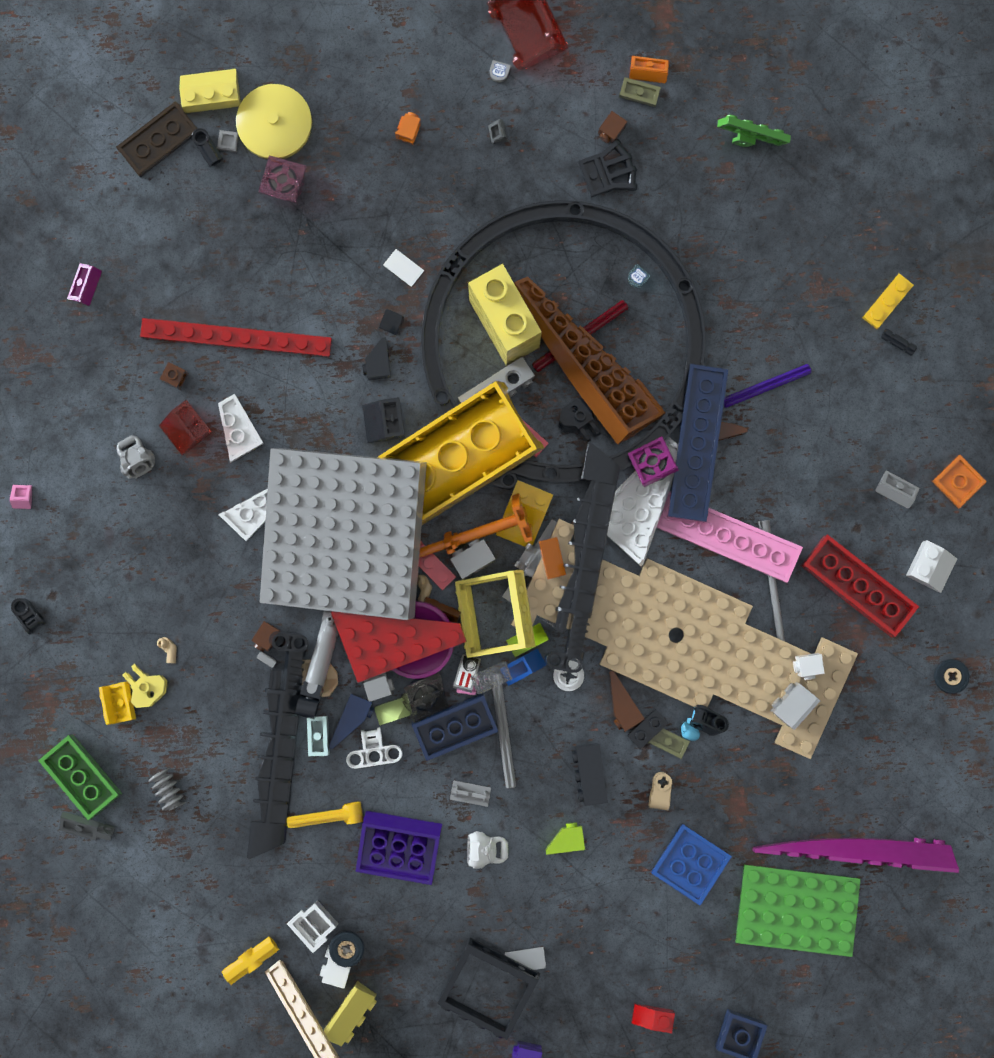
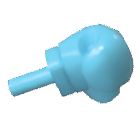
[681,710,700,741]

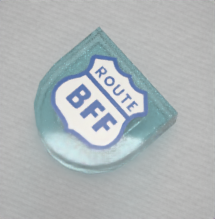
[628,264,651,288]

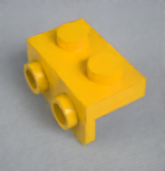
[99,681,136,725]

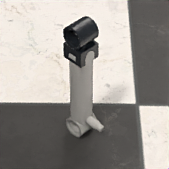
[295,610,339,720]

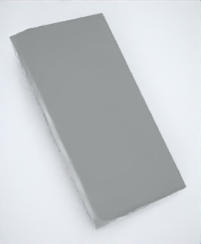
[875,470,920,508]
[505,947,546,970]

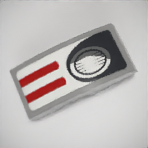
[453,654,481,693]

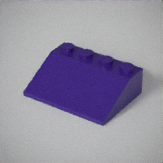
[356,811,442,885]

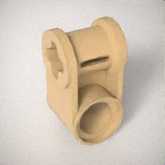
[648,772,672,811]

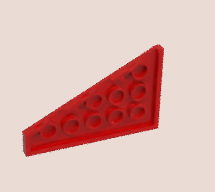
[331,611,467,682]

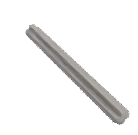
[491,673,516,789]

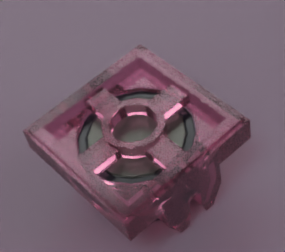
[259,155,306,203]

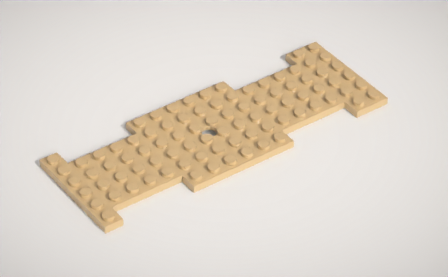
[511,519,858,759]

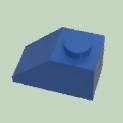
[499,648,546,686]

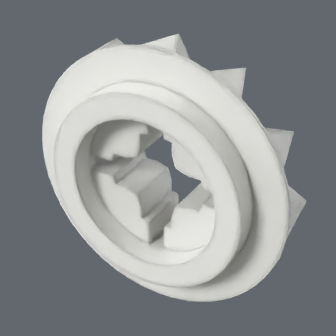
[553,660,584,691]

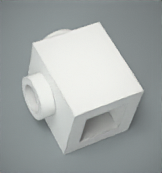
[793,653,825,680]

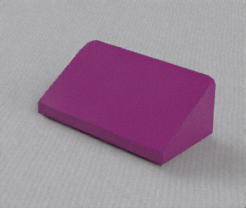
[67,263,102,306]

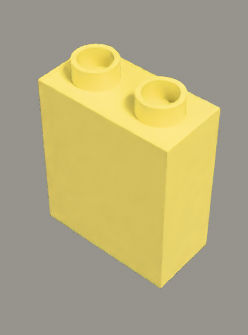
[468,264,542,366]

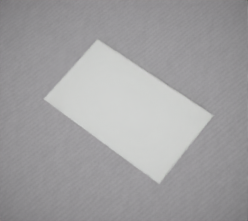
[383,249,424,287]

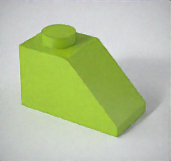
[545,822,585,855]

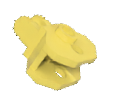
[123,663,168,708]

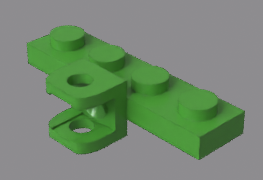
[717,115,791,147]

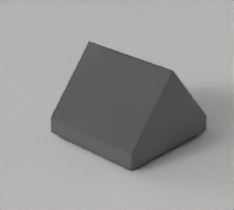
[488,119,508,144]

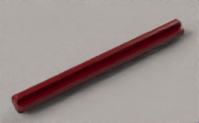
[532,300,628,372]

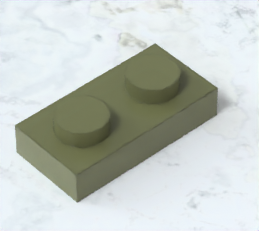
[619,77,661,107]
[648,728,690,759]

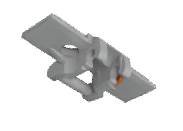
[502,520,574,603]

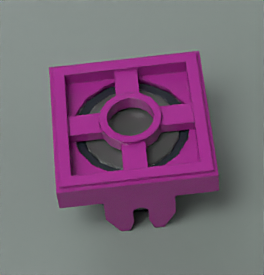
[628,437,679,487]

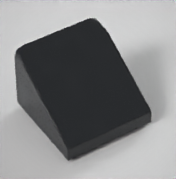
[379,309,404,335]

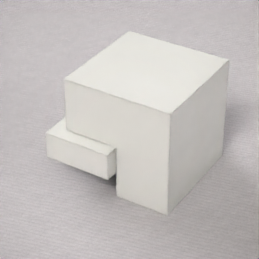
[287,900,338,953]

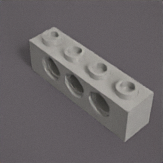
[458,357,535,404]

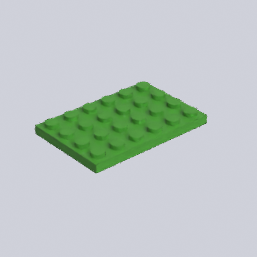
[736,864,860,957]

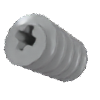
[148,768,186,811]

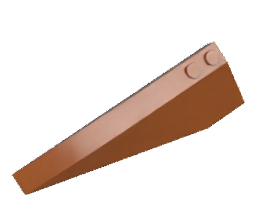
[514,276,665,444]

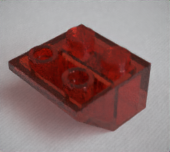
[159,400,213,456]

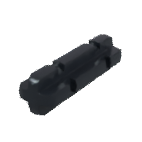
[881,329,917,356]

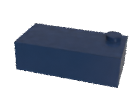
[412,693,499,761]

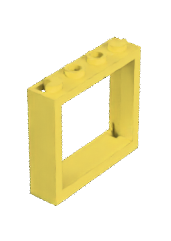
[455,570,536,658]

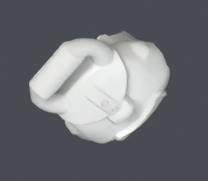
[467,831,508,869]

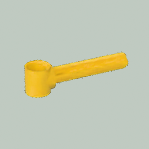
[287,802,363,828]

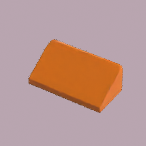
[629,56,669,83]
[538,537,566,579]

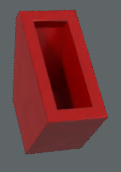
[632,1004,675,1033]

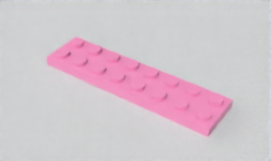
[656,491,803,583]

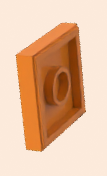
[932,455,987,509]

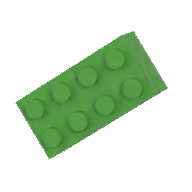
[38,735,123,820]

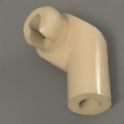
[417,575,432,601]
[157,637,177,663]

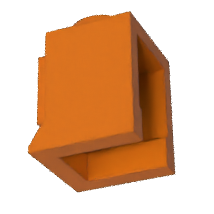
[395,112,421,145]

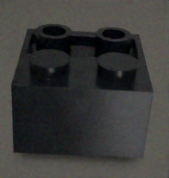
[362,397,405,443]

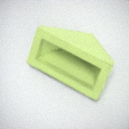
[375,697,416,725]

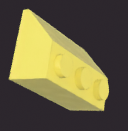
[179,69,241,113]
[324,981,377,1046]

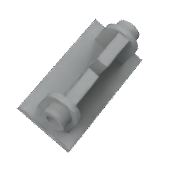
[450,780,491,807]

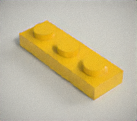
[862,273,914,329]

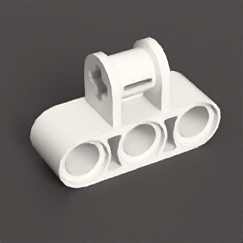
[346,727,403,769]

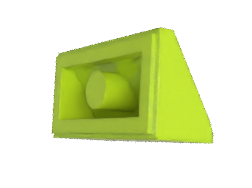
[506,623,549,657]

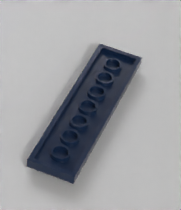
[668,364,729,522]

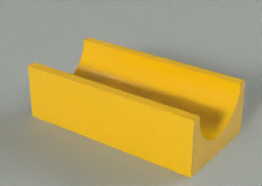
[378,381,544,525]

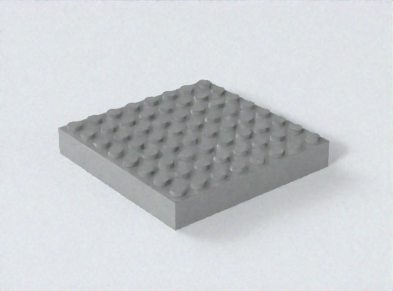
[260,448,427,620]

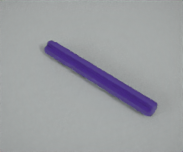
[724,364,812,408]

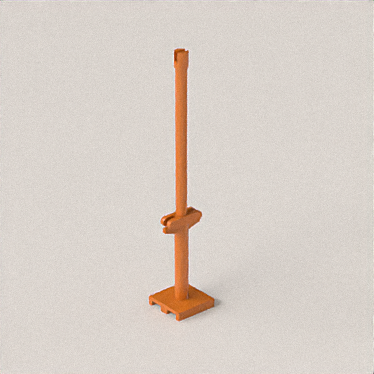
[419,493,533,558]

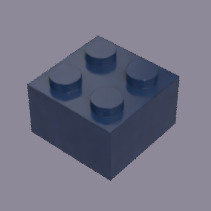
[715,1009,767,1058]

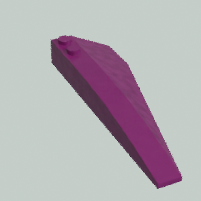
[752,838,959,873]

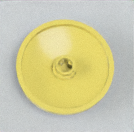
[236,84,312,160]

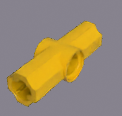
[221,936,279,985]

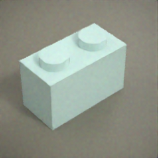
[307,716,330,756]

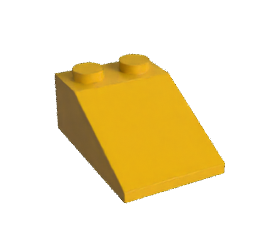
[496,480,553,547]

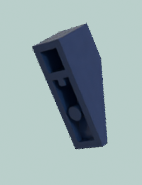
[328,694,375,749]

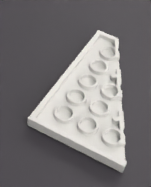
[607,437,678,566]

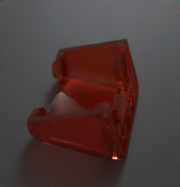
[487,0,568,70]

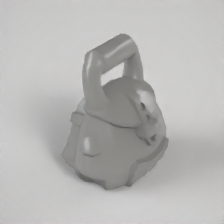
[116,435,155,479]

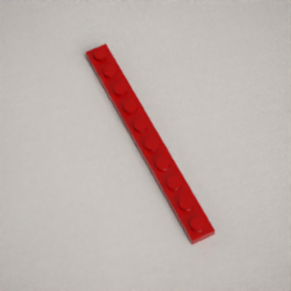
[140,318,332,357]

